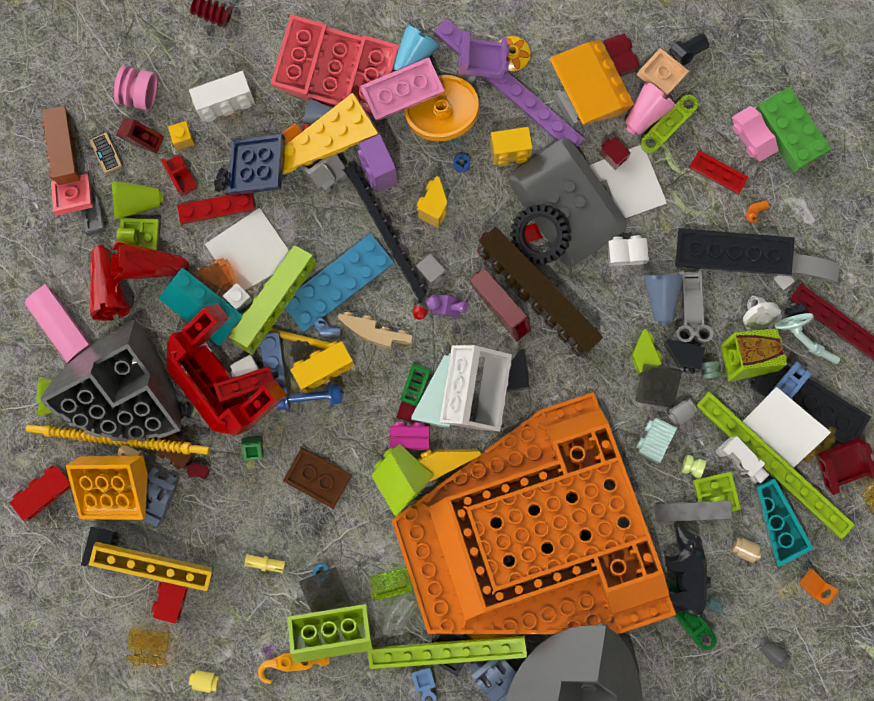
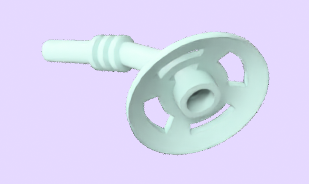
[775,313,840,364]

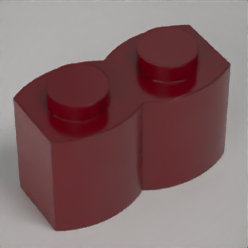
[603,33,639,77]

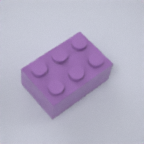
[357,134,398,193]

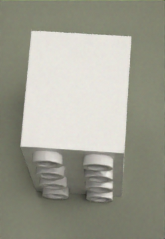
[440,345,512,432]

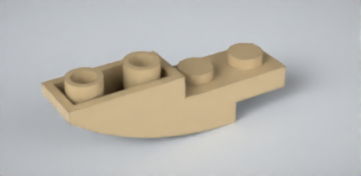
[338,312,413,349]

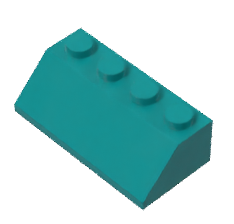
[158,268,242,346]

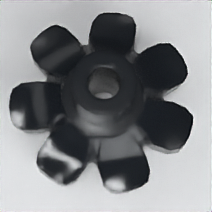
[214,168,229,192]
[785,302,810,321]

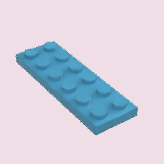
[285,234,394,333]

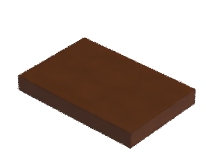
[283,447,353,509]

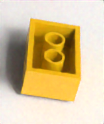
[290,341,355,393]

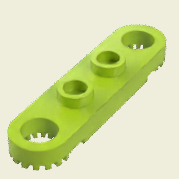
[640,94,698,154]

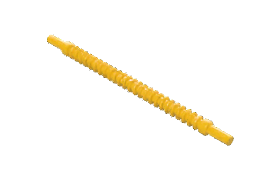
[26,425,210,455]

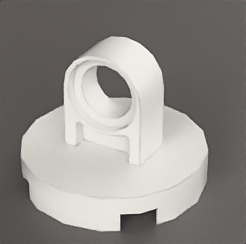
[743,296,782,331]

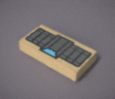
[89,132,123,174]

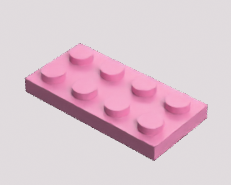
[360,57,444,122]

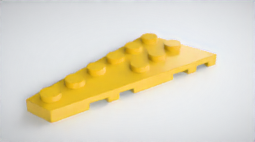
[282,93,379,175]

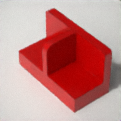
[160,154,198,196]

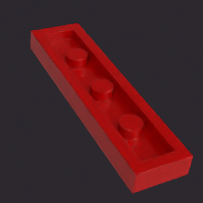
[177,193,255,225]

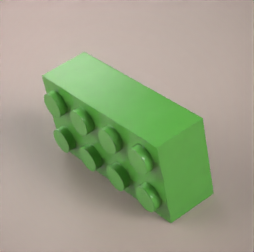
[756,87,831,174]

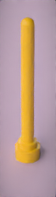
[268,328,330,349]

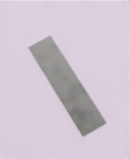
[654,501,732,522]

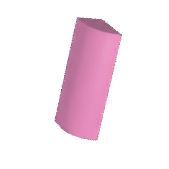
[25,284,91,364]

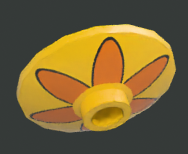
[499,36,531,72]

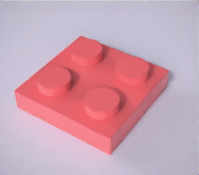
[51,173,93,216]

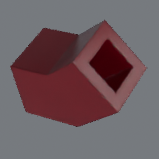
[186,463,211,480]

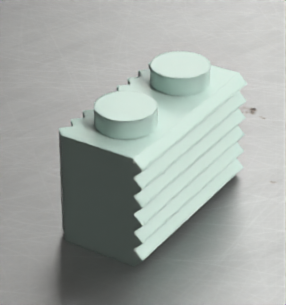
[636,418,677,464]

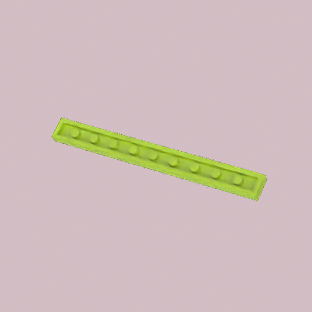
[695,392,855,539]

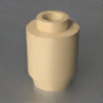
[731,537,762,563]

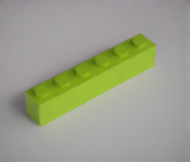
[229,245,317,355]

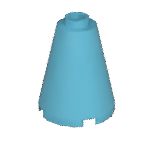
[393,25,439,71]

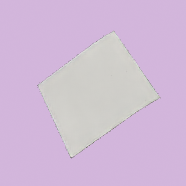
[589,145,667,218]
[205,208,289,290]
[742,387,831,468]

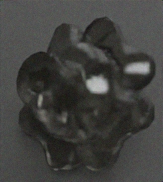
[290,340,313,362]

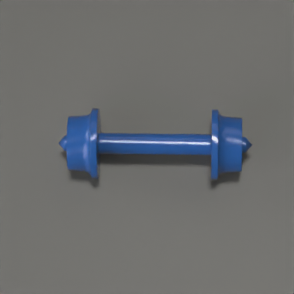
[277,382,344,412]

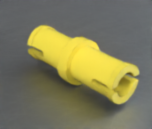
[244,554,285,573]

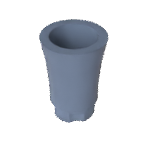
[303,98,333,124]

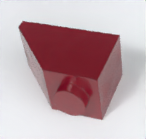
[116,119,164,153]

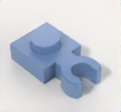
[411,667,436,701]

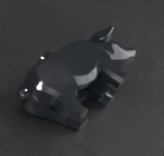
[665,523,711,617]

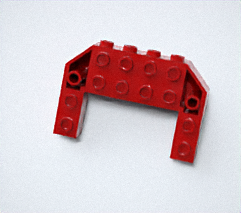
[167,304,287,435]

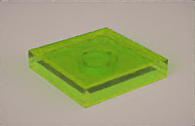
[369,567,412,601]

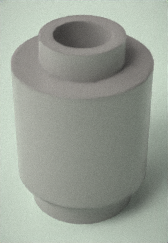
[668,399,698,427]

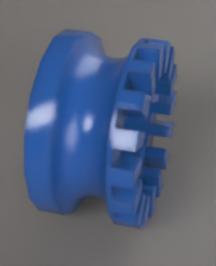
[453,154,470,173]

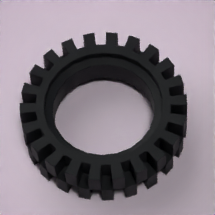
[510,204,572,265]

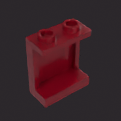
[817,438,874,495]

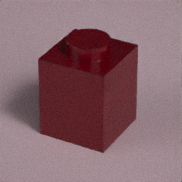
[600,137,631,170]

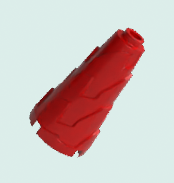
[111,241,189,281]
[89,245,129,321]

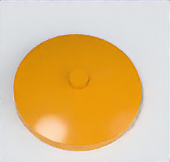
[404,75,479,141]

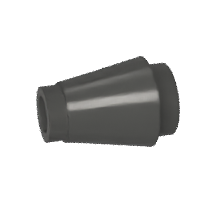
[760,641,791,669]

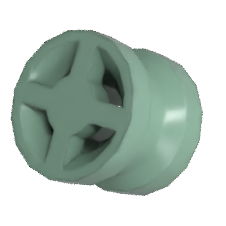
[701,361,722,380]

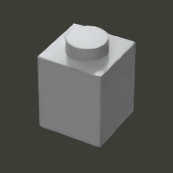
[416,254,445,286]

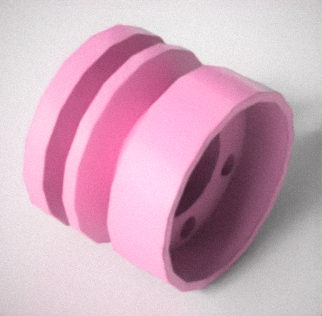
[114,65,158,111]

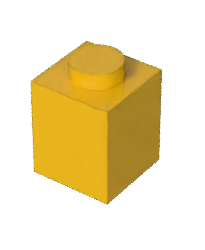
[168,121,195,150]

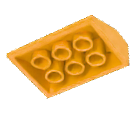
[550,40,634,125]
[66,456,148,520]

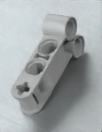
[674,270,713,345]

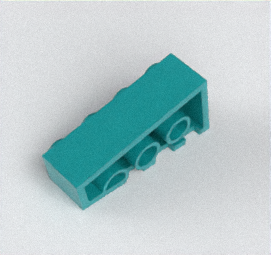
[755,478,814,567]

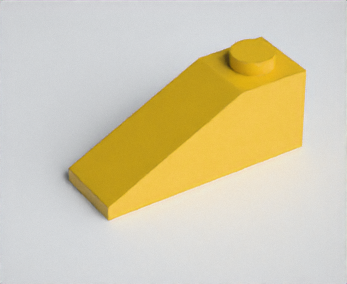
[417,449,481,482]

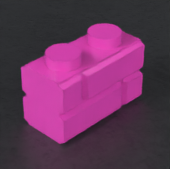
[390,422,429,451]

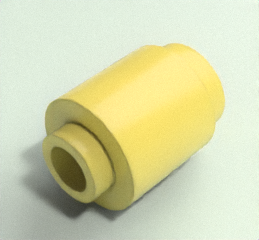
[189,670,220,693]

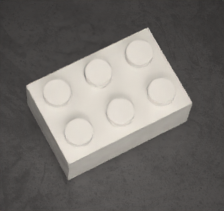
[189,71,255,122]

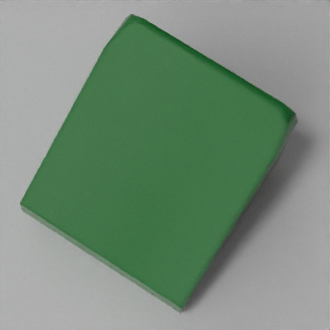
[241,436,263,461]

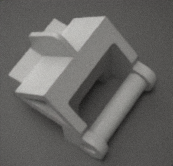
[299,154,347,194]

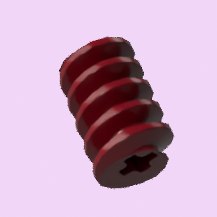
[190,0,232,28]

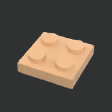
[637,48,689,97]

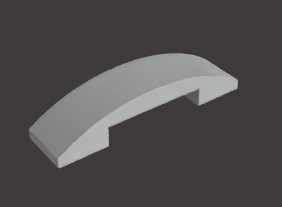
[792,254,840,283]

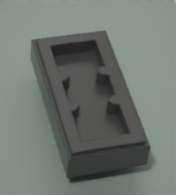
[81,197,106,236]

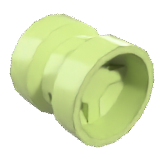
[681,454,706,479]

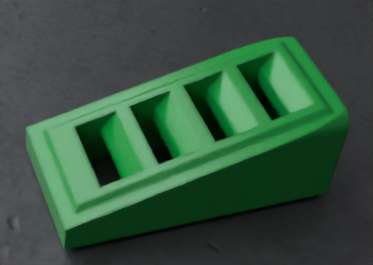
[400,363,432,406]

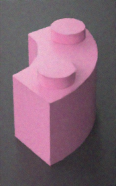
[732,106,779,162]

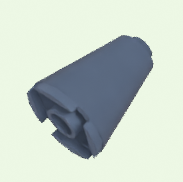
[644,274,683,325]

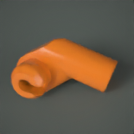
[745,200,769,223]

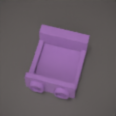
[458,31,510,79]

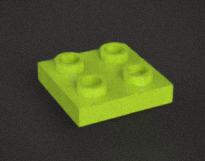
[117,218,160,250]
[692,472,741,512]

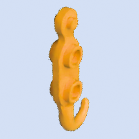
[258,653,330,684]

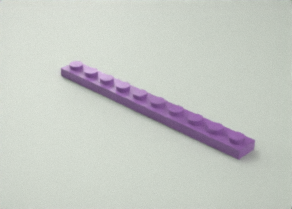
[434,18,584,148]

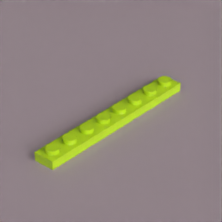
[367,636,527,669]

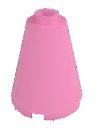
[625,82,675,136]

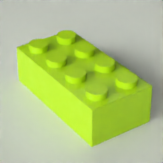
[287,604,373,663]

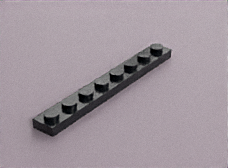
[346,166,427,303]

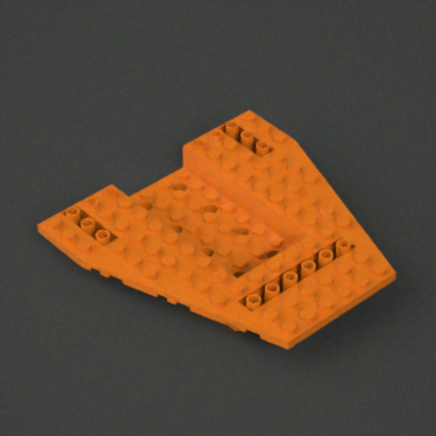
[392,392,676,635]

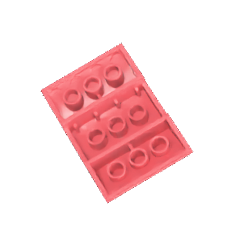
[270,14,399,115]

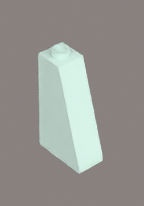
[411,353,451,429]

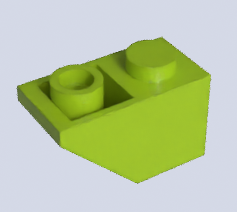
[630,329,662,375]

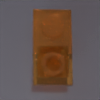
[192,258,239,290]

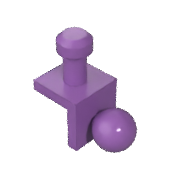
[426,295,468,319]

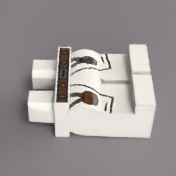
[715,436,769,484]

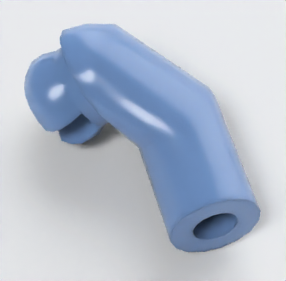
[315,318,340,337]

